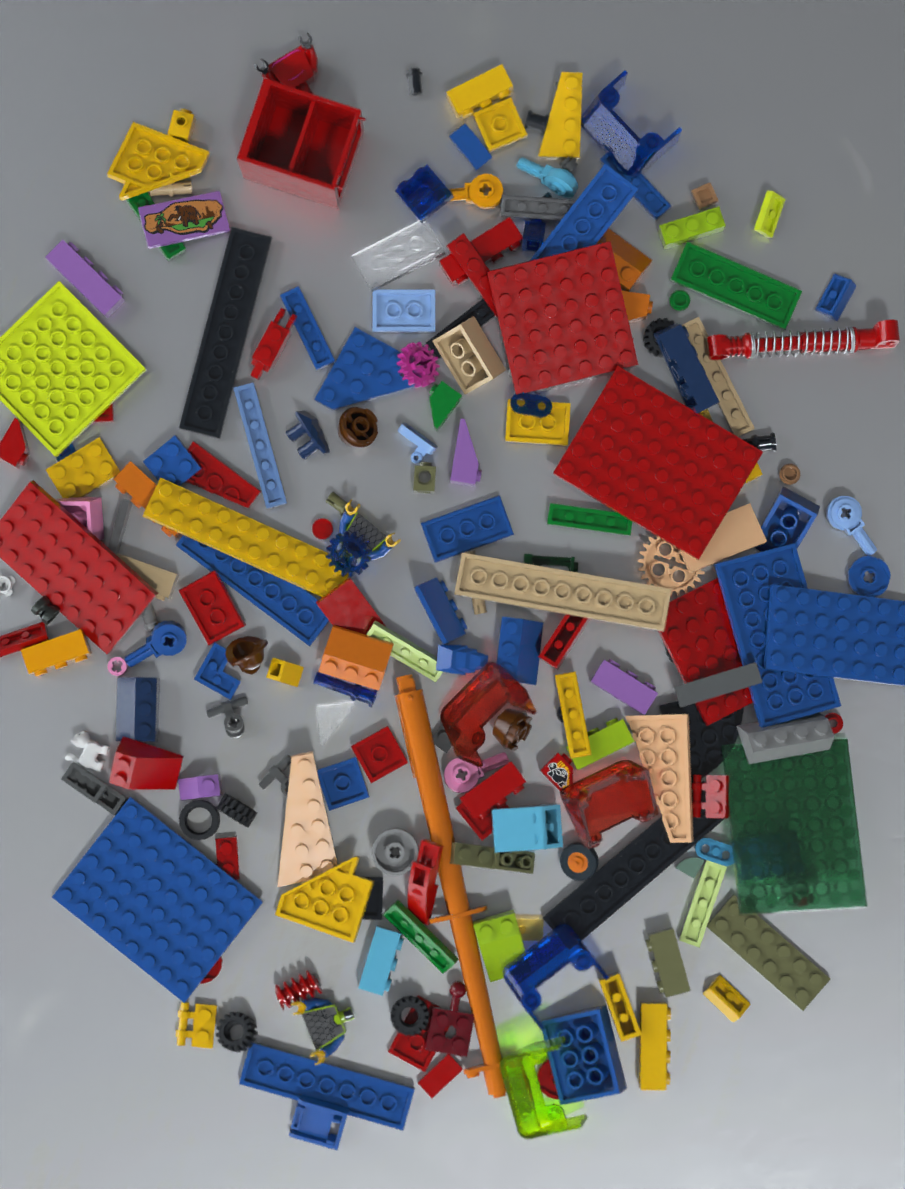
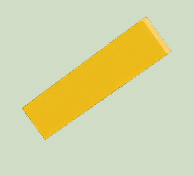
[555,671,592,759]

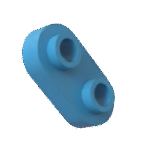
[695,838,737,866]

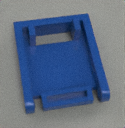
[289,1096,349,1150]

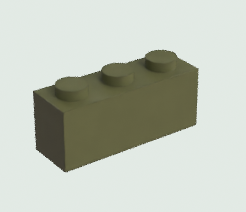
[645,927,691,998]

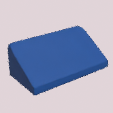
[815,273,856,321]

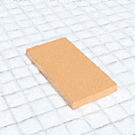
[679,503,767,574]

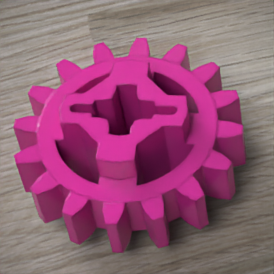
[396,342,440,388]

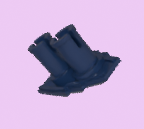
[286,411,330,459]

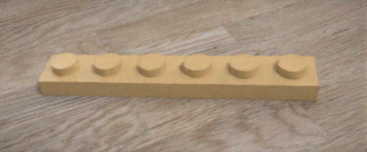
[682,317,755,437]

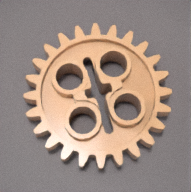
[637,536,705,597]

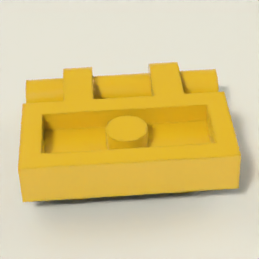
[175,1002,218,1049]

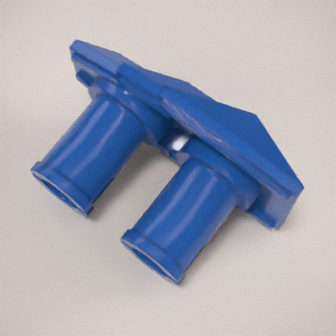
[436,645,488,675]

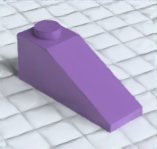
[450,418,482,487]

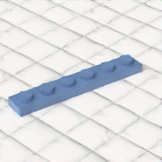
[233,382,287,509]

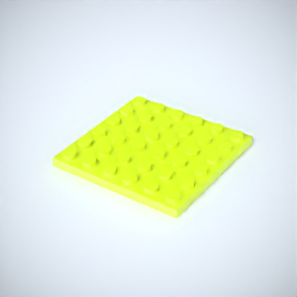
[0,281,147,458]

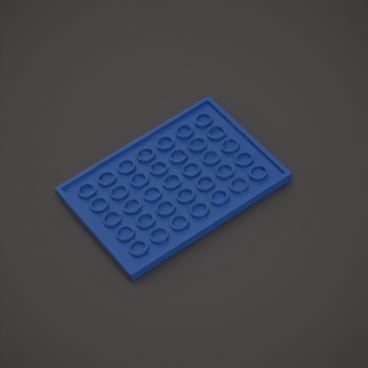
[52,796,264,1003]

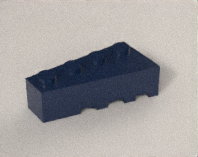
[654,323,720,413]

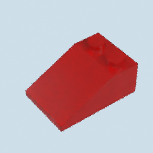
[109,736,184,790]

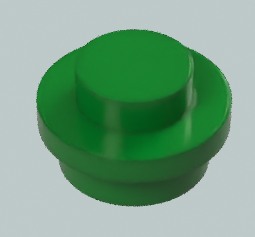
[669,290,690,311]

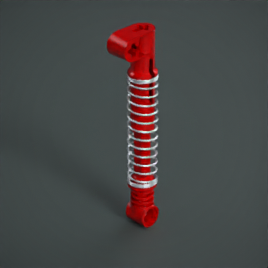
[707,320,900,360]

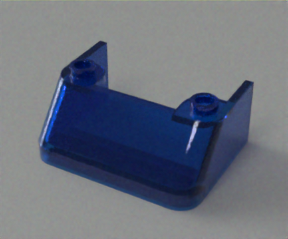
[581,70,682,177]
[503,924,610,1030]

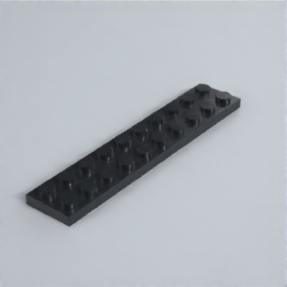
[179,227,272,439]
[542,780,731,950]

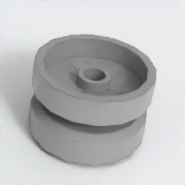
[372,828,419,876]

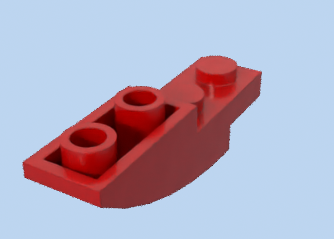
[408,839,444,925]

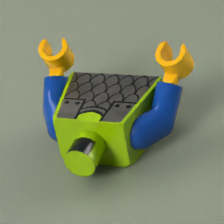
[338,499,401,565]
[291,997,355,1065]

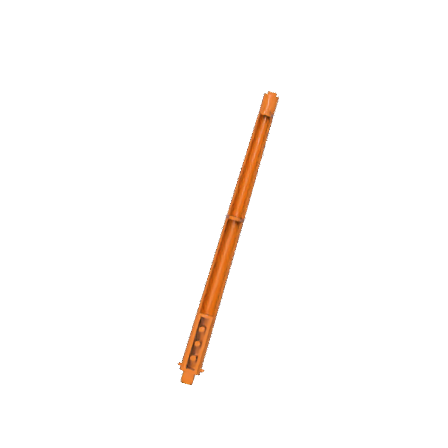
[395,674,522,1098]

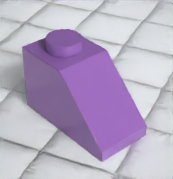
[178,774,223,800]

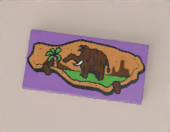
[138,191,230,249]

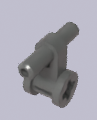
[206,697,248,738]
[259,755,292,796]

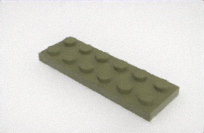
[707,894,830,1011]

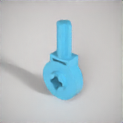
[517,157,579,198]

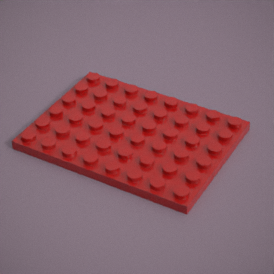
[553,366,763,560]

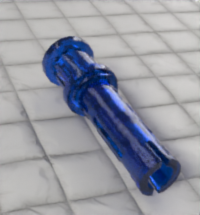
[313,672,378,708]

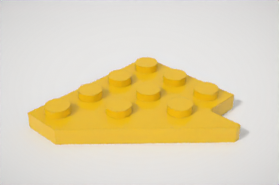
[107,122,210,201]
[275,856,374,943]

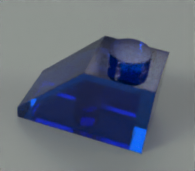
[522,219,546,252]

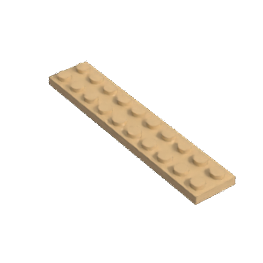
[454,553,672,632]

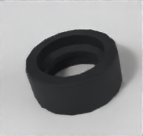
[179,800,220,840]

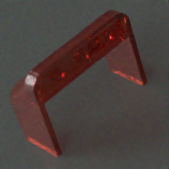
[440,662,537,768]

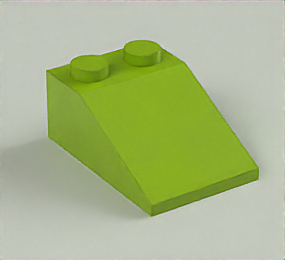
[473,909,531,982]

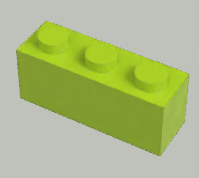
[657,206,726,250]
[565,717,635,770]

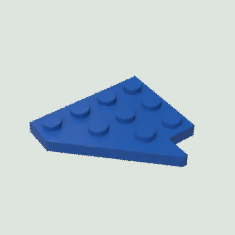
[314,327,415,411]

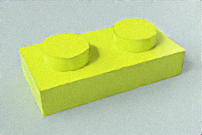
[754,191,785,238]

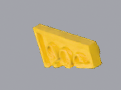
[538,72,583,158]

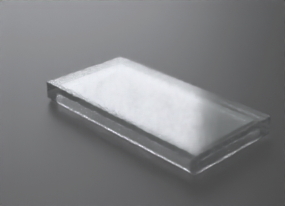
[352,218,445,292]

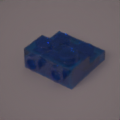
[395,165,454,223]

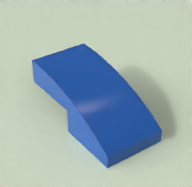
[448,123,492,170]

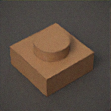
[691,182,719,211]

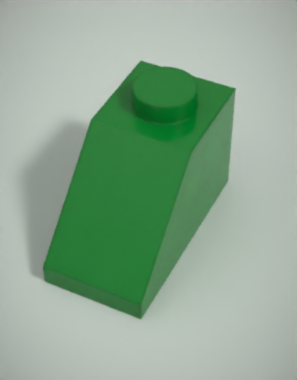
[429,381,462,432]

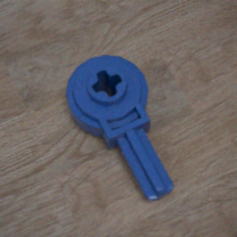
[124,620,186,667]

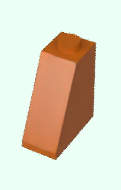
[622,291,653,324]

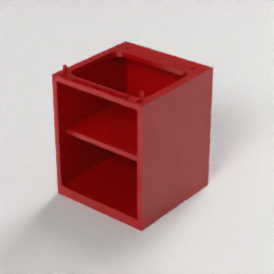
[237,79,366,209]

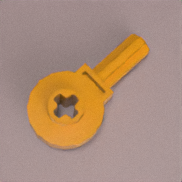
[437,174,504,210]

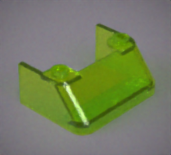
[500,1036,588,1139]

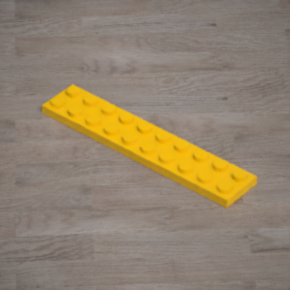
[143,477,353,597]

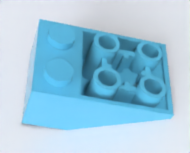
[492,804,563,852]

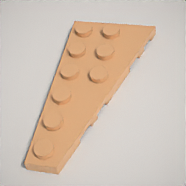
[625,714,693,843]
[277,751,338,887]

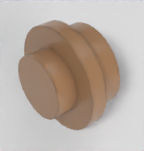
[779,464,800,485]

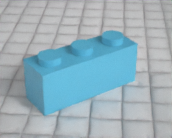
[358,925,404,996]

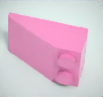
[55,497,104,540]

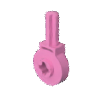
[443,752,509,793]

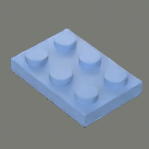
[372,289,435,332]

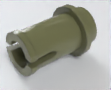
[326,491,353,516]

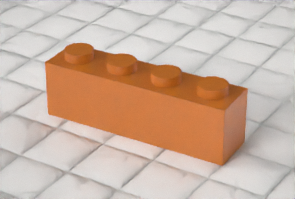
[113,461,180,538]

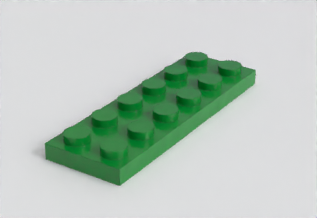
[670,242,802,330]

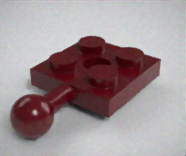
[424,981,475,1057]

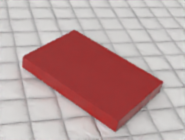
[178,570,246,645]
[316,577,386,635]
[388,995,450,1072]

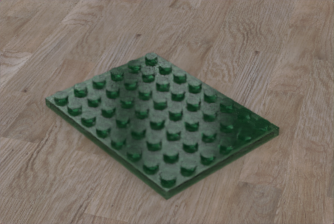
[722,739,867,915]

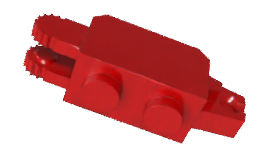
[250,308,297,380]

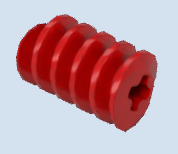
[275,971,323,1011]

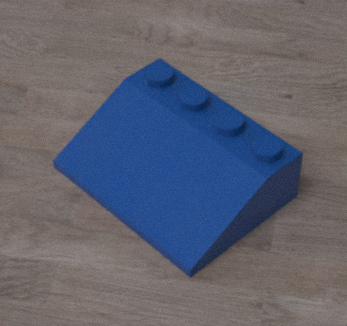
[540,1005,627,1105]

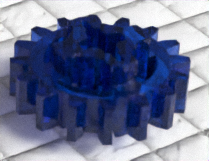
[326,530,372,577]

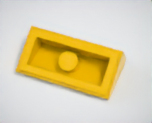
[703,975,751,1022]

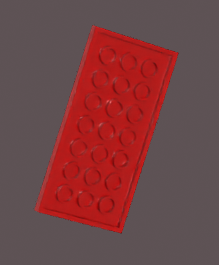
[0,480,158,655]

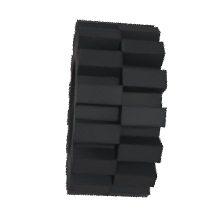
[643,318,675,358]
[216,793,257,828]
[390,995,429,1036]
[216,1012,258,1053]

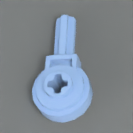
[826,496,877,556]

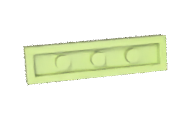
[366,621,443,682]
[679,860,727,948]

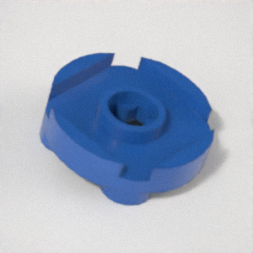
[847,556,891,597]

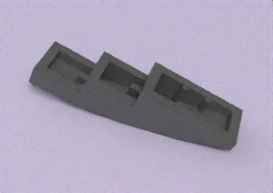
[61,762,129,815]

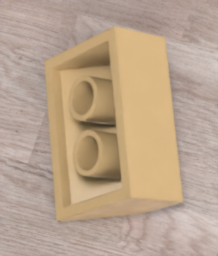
[433,316,506,394]

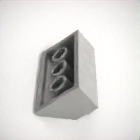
[737,712,834,764]

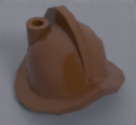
[225,636,268,675]

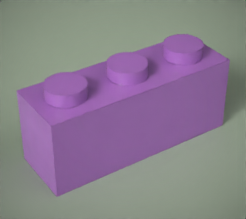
[590,659,658,715]

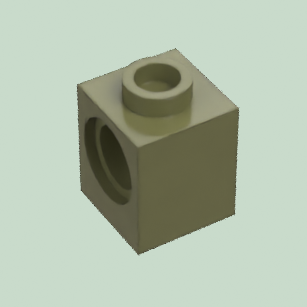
[413,462,436,494]

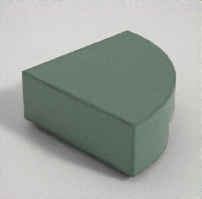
[675,857,704,878]

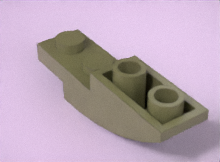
[450,842,535,874]

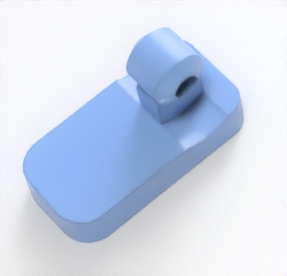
[398,422,438,464]

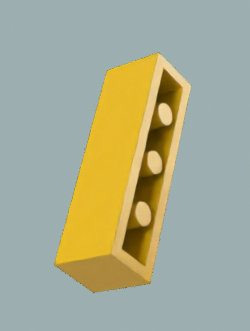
[639,1002,671,1090]

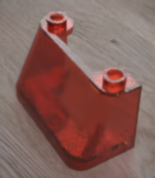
[560,760,659,848]

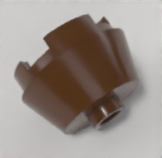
[338,407,378,447]
[493,709,532,751]

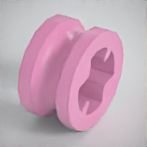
[108,657,128,676]

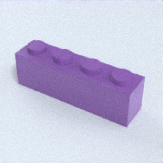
[45,240,125,319]

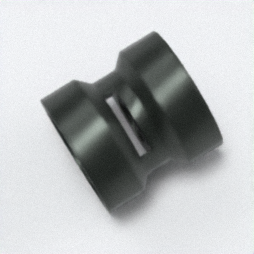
[31,596,61,625]

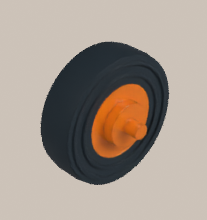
[560,842,599,881]

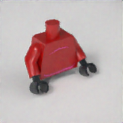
[254,33,318,94]

